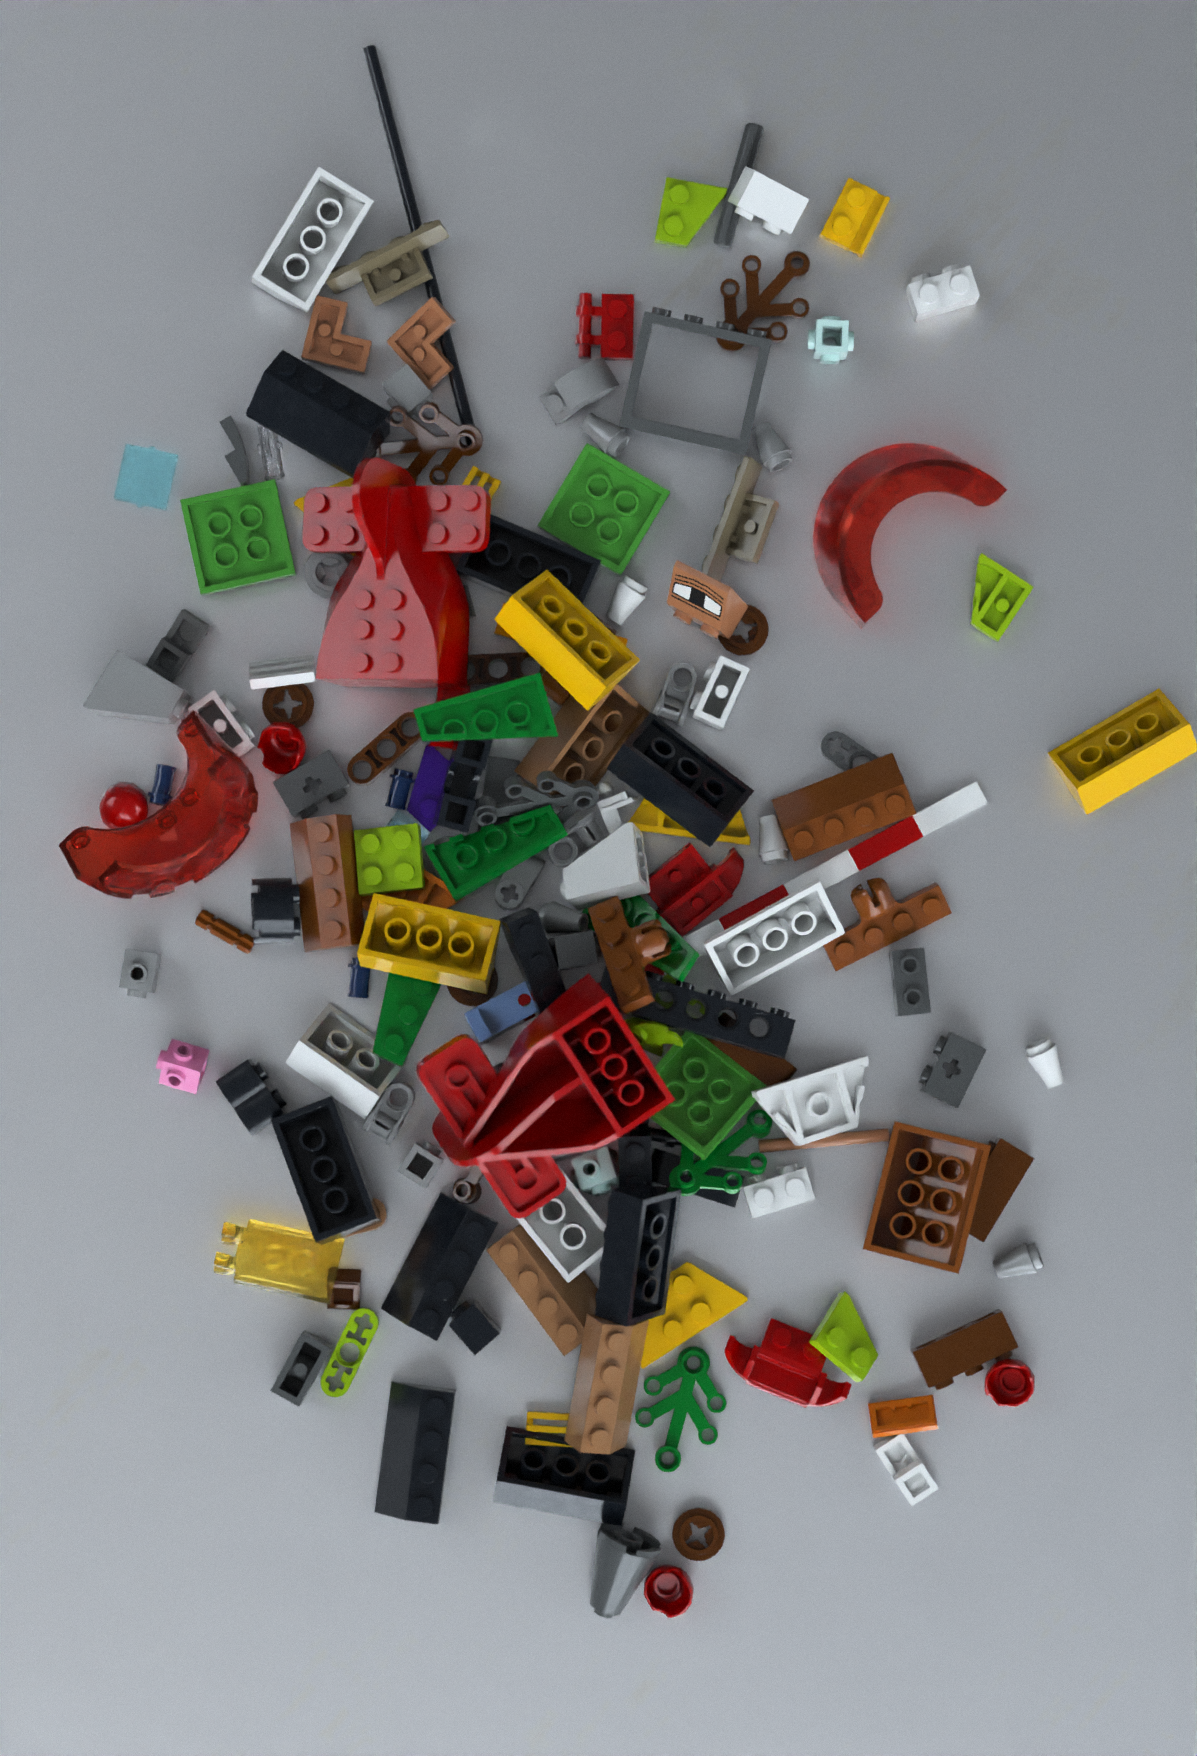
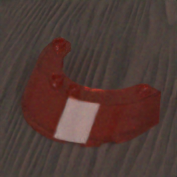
[813,443,1007,629]
[59,710,258,899]

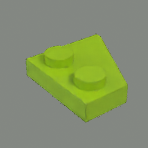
[655,177,727,248]
[970,553,1034,642]
[809,1291,878,1383]

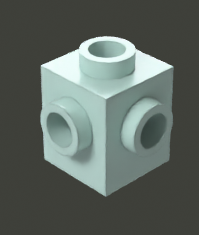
[808,316,854,364]
[571,1147,619,1197]

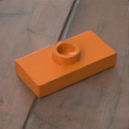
[868,1395,938,1438]

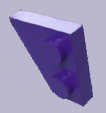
[407,743,449,833]

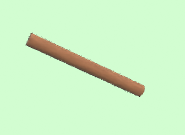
[758,1128,889,1153]

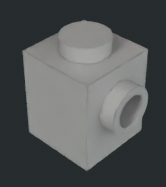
[382,364,433,417]
[119,949,162,998]
[398,1141,444,1188]

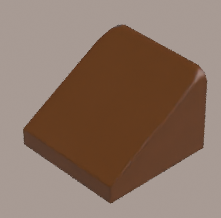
[327,1268,361,1310]

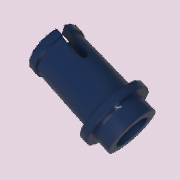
[147,764,177,806]
[385,768,415,811]
[347,957,370,998]

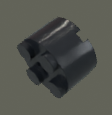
[251,878,300,944]

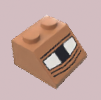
[667,560,748,640]

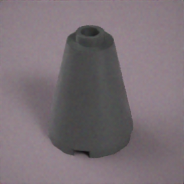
[590,1523,661,1618]

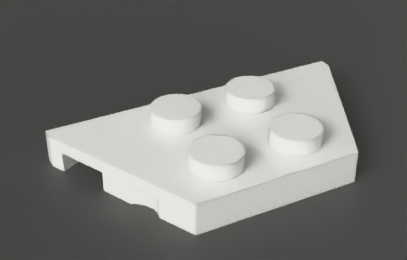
[751,1056,869,1146]

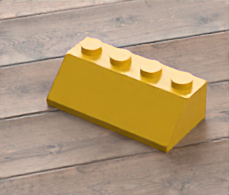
[494,570,640,711]
[1048,689,1197,815]
[357,893,501,994]

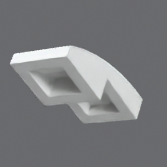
[873,1434,939,1507]

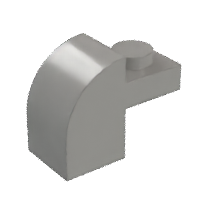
[539,358,619,425]

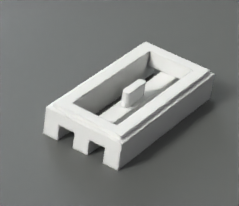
[249,655,315,690]

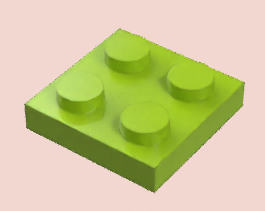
[354,823,425,896]

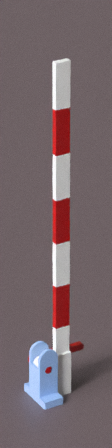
[464,781,988,1067]

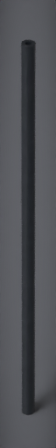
[363,45,475,445]

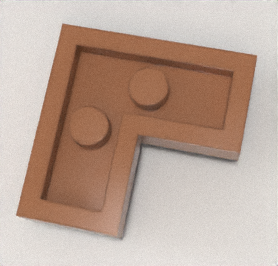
[301,295,372,375]
[386,297,456,389]

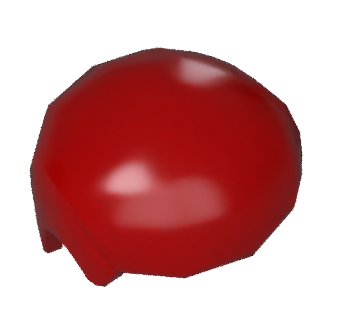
[257,721,307,774]
[99,782,149,834]
[984,1358,1035,1407]
[644,1564,694,1618]

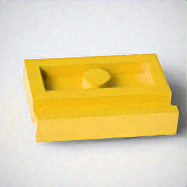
[820,178,890,257]

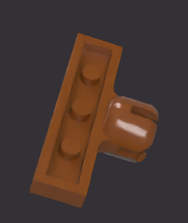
[823,878,952,971]
[587,896,672,1014]

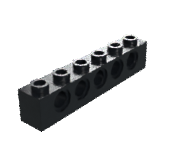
[600,966,796,1060]

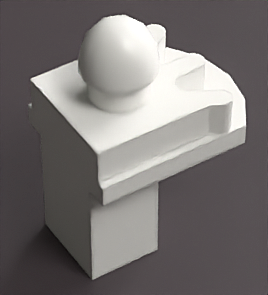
[597,782,639,835]

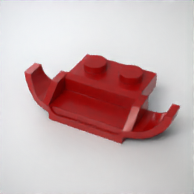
[647,842,744,937]
[725,1318,852,1408]

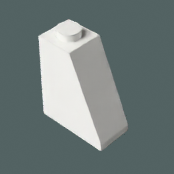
[560,822,650,910]

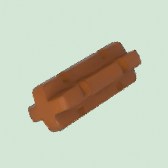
[195,910,255,954]

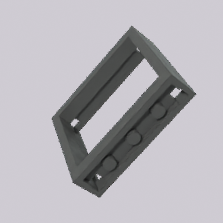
[619,307,772,455]

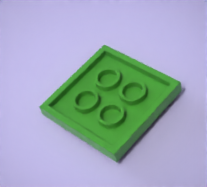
[537,443,670,576]
[180,479,297,596]
[650,1032,766,1160]

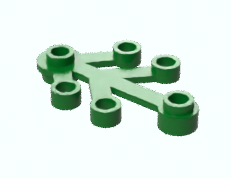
[669,1110,772,1196]
[635,1346,726,1472]

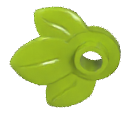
[624,1017,684,1057]

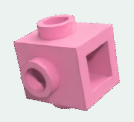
[156,1039,209,1094]

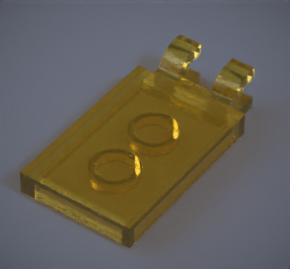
[214,1219,345,1304]

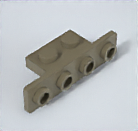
[326,220,449,307]
[702,456,779,582]

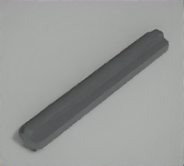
[713,123,764,248]

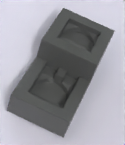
[220,415,250,486]
[146,609,212,683]

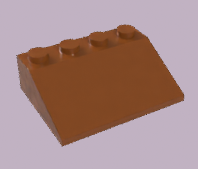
[863,1121,991,1274]

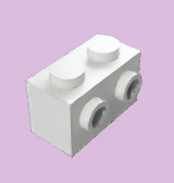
[728,166,809,235]
[905,264,980,322]
[690,655,750,731]
[188,690,255,766]
[742,1163,816,1218]

